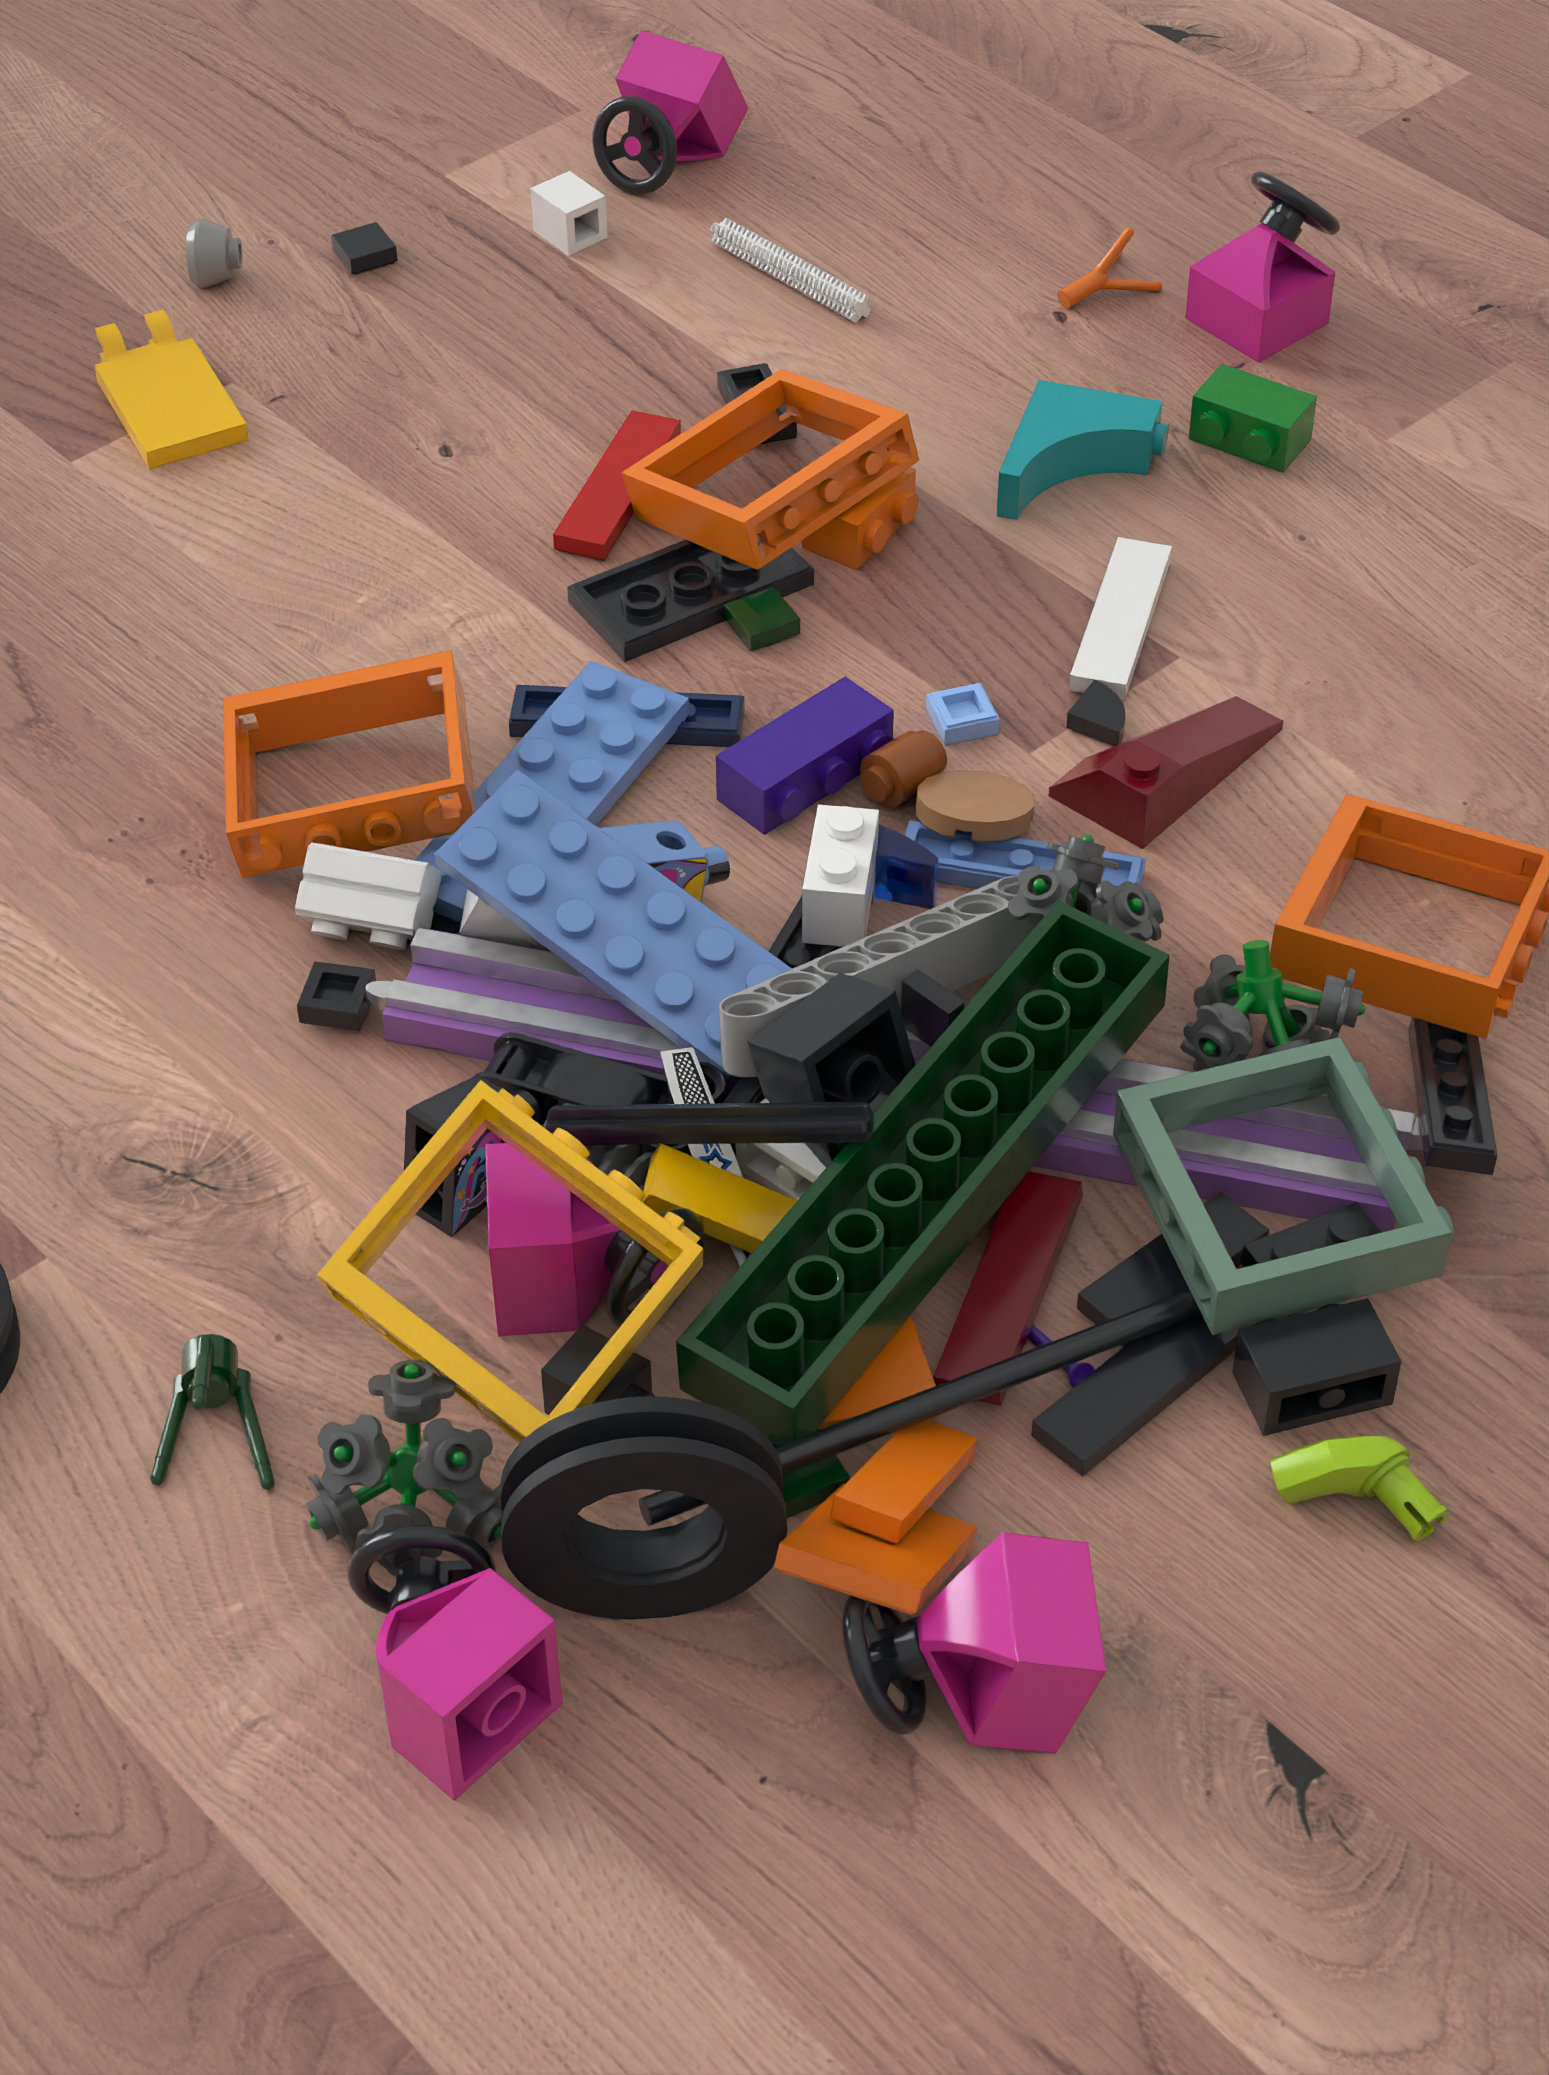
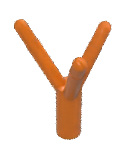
[1057,227,1162,309]

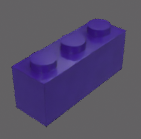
[716,676,894,835]

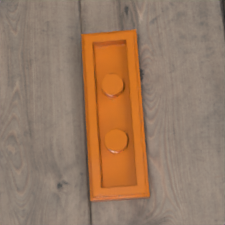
[830,1419,979,1544]

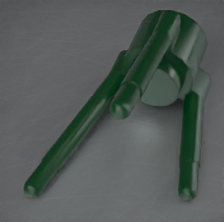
[150,1334,275,1490]

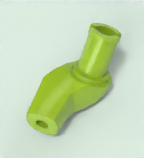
[1270,1436,1450,1542]

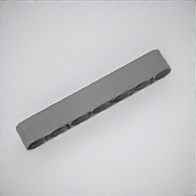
[718,875,1035,1078]

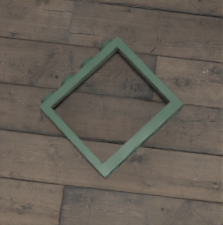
[1113,1037,1454,1335]

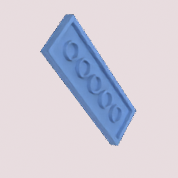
[415,661,690,923]
[434,769,792,1083]

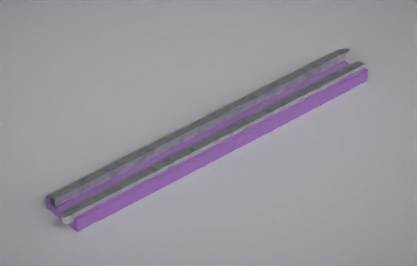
[366,928,1423,1232]

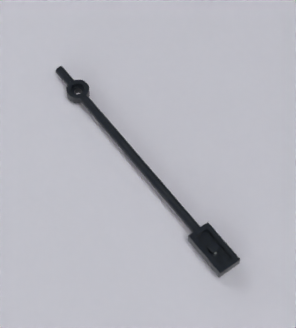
[639,1202,1382,1526]

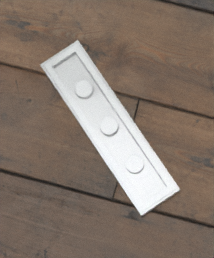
[1069,537,1172,700]

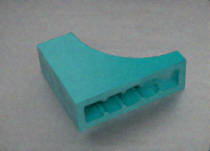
[997,380,1169,520]

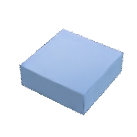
[926,683,1000,746]

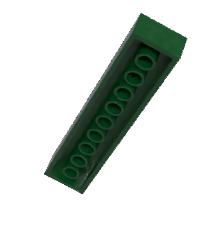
[676,900,1170,1446]

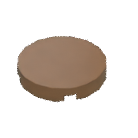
[916,770,1035,843]

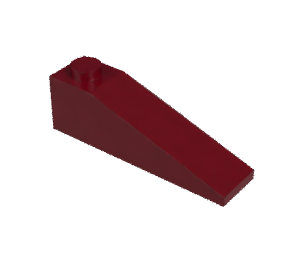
[1048,696,1283,849]

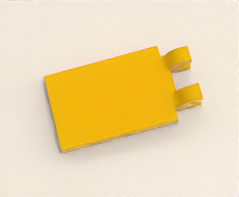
[94,309,249,469]

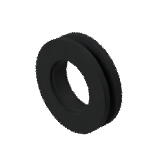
[500,1396,788,1620]

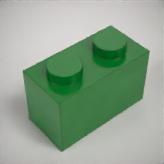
[1188,364,1317,473]

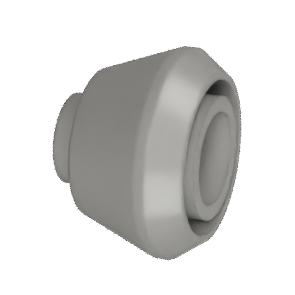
[186,219,243,289]

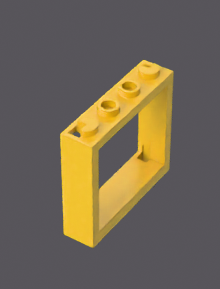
[317,1080,703,1444]

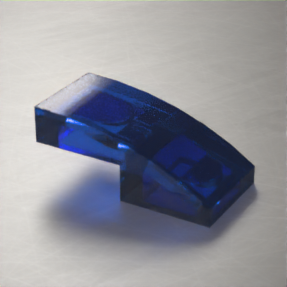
[875,824,938,909]

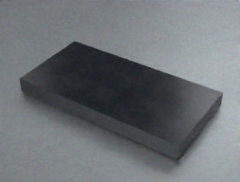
[567,534,814,662]

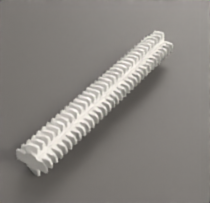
[710,218,871,323]

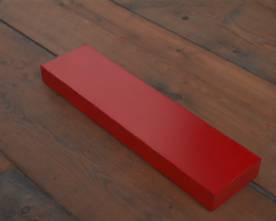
[553,410,681,560]

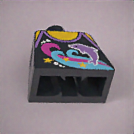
[404,1077,541,1237]

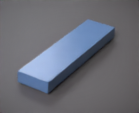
[896,820,1146,898]

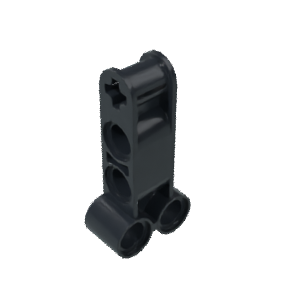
[473,1032,727,1156]

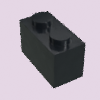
[1232,1298,1402,1436]

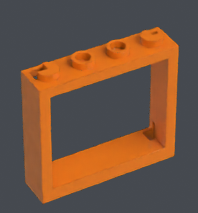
[621,369,920,570]
[223,650,476,878]
[1270,793,1549,1039]

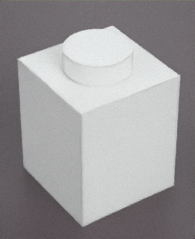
[530,171,608,256]

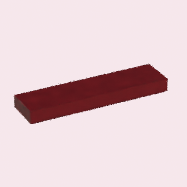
[933,1171,1083,1405]

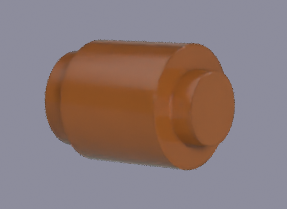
[860,730,947,808]

